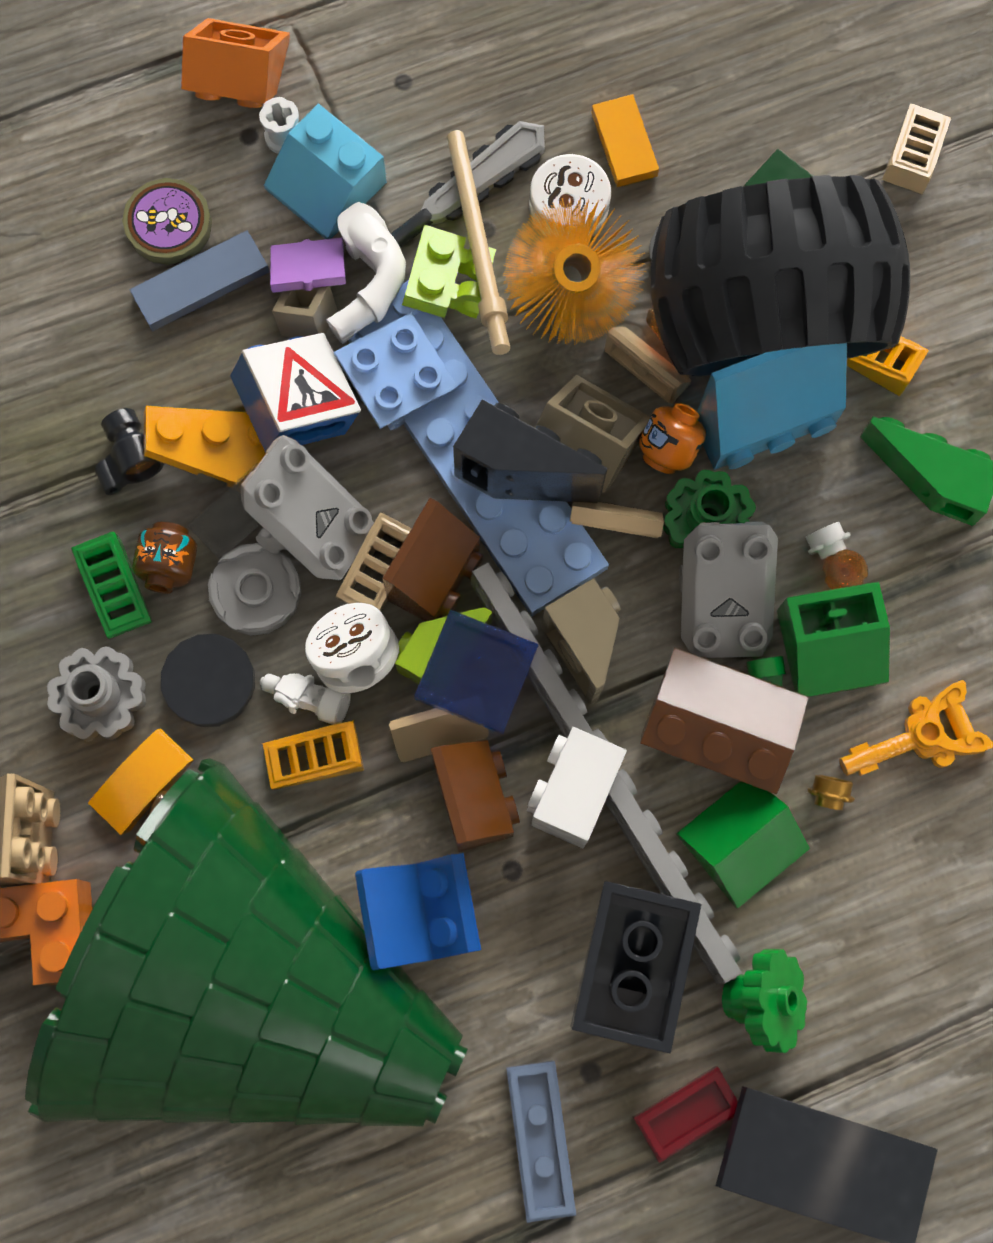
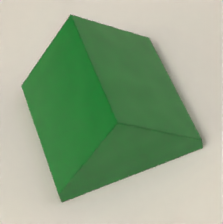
[676,781,810,909]

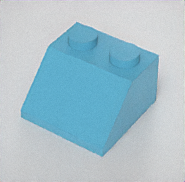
[264,103,387,239]

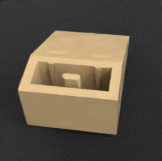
[0,774,60,887]

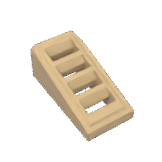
[882,104,951,194]
[336,513,412,611]

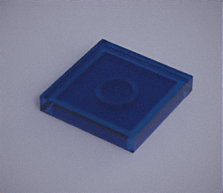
[414,610,539,734]

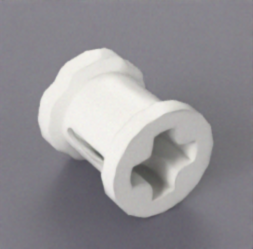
[259,97,299,154]

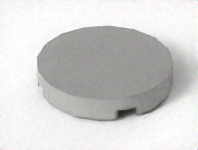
[208,543,301,636]

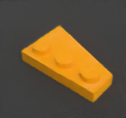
[144,406,266,491]

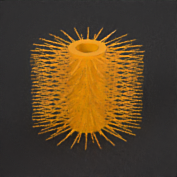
[503,197,647,345]

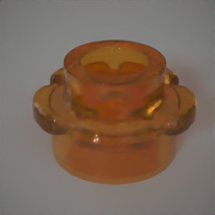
[823,549,868,590]

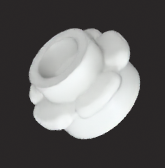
[805,522,850,560]

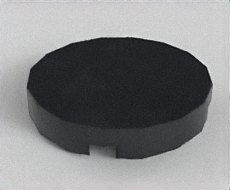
[161,634,255,727]

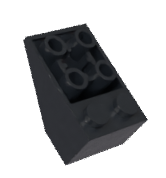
[453,399,608,503]

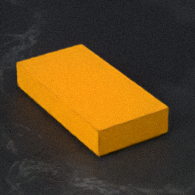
[591,94,659,187]

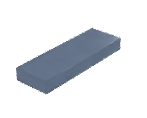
[129,230,270,332]
[506,1061,576,1223]

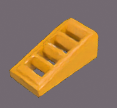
[847,337,929,397]
[262,721,364,790]

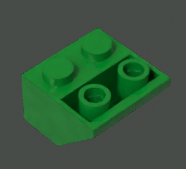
[777,582,890,698]

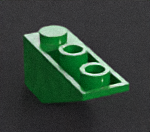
[860,416,993,526]

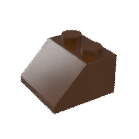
[382,498,484,621]
[431,740,520,852]

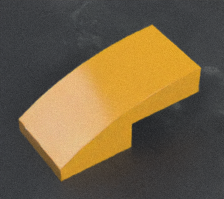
[88,729,194,835]

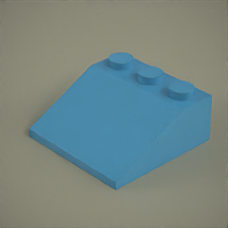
[697,343,847,470]

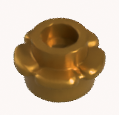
[807,775,855,810]

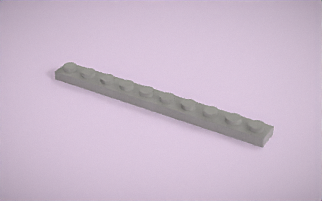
[471,563,742,984]

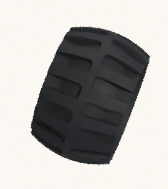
[650,175,910,376]

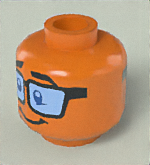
[639,403,706,474]

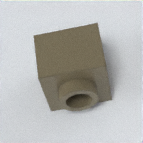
[272,286,338,338]

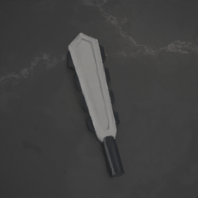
[390,121,545,248]

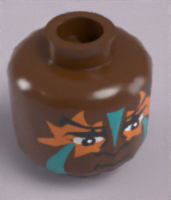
[132,522,197,594]

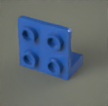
[355,853,481,970]

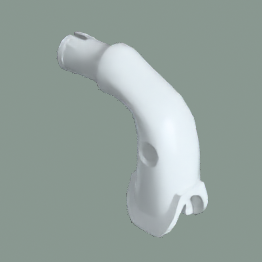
[326,202,406,344]

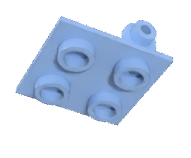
[334,312,458,430]

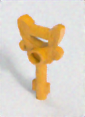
[839,680,993,776]

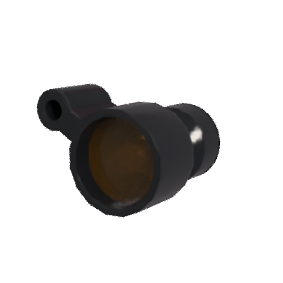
[95,408,164,495]

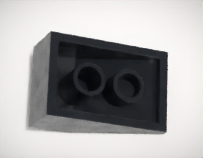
[570,881,702,1054]

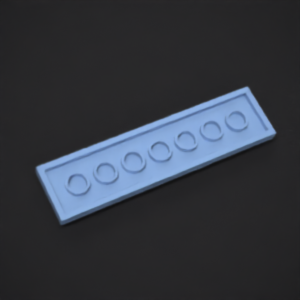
[348,280,609,617]

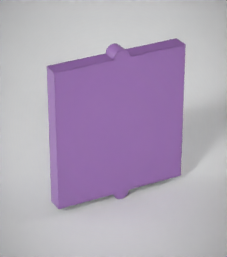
[270,238,346,293]

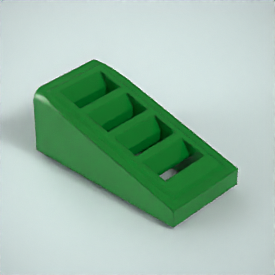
[71,532,152,639]

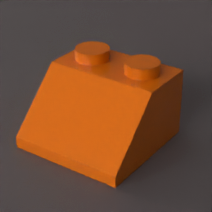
[181,18,290,108]

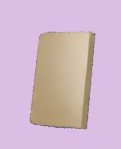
[604,327,691,404]
[389,696,489,762]

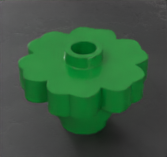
[663,469,756,548]
[722,949,807,1053]

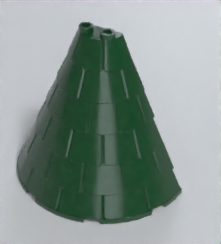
[25,758,468,1127]

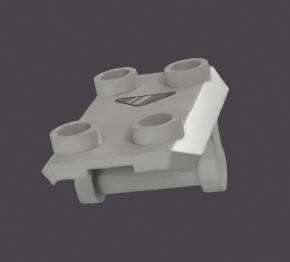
[241,435,374,580]
[679,522,778,658]

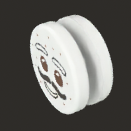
[529,154,611,237]
[305,603,399,693]

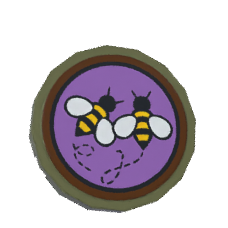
[122,178,212,265]

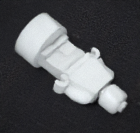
[260,673,351,725]

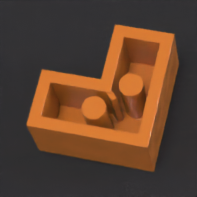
[0,879,92,985]

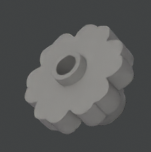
[47,646,146,742]

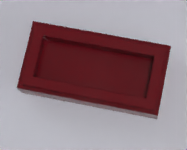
[633,1066,738,1163]

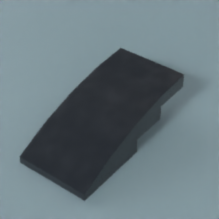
[715,1086,938,1243]

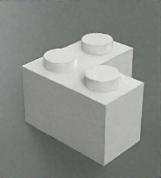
[527,727,627,849]

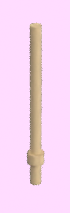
[447,130,510,355]

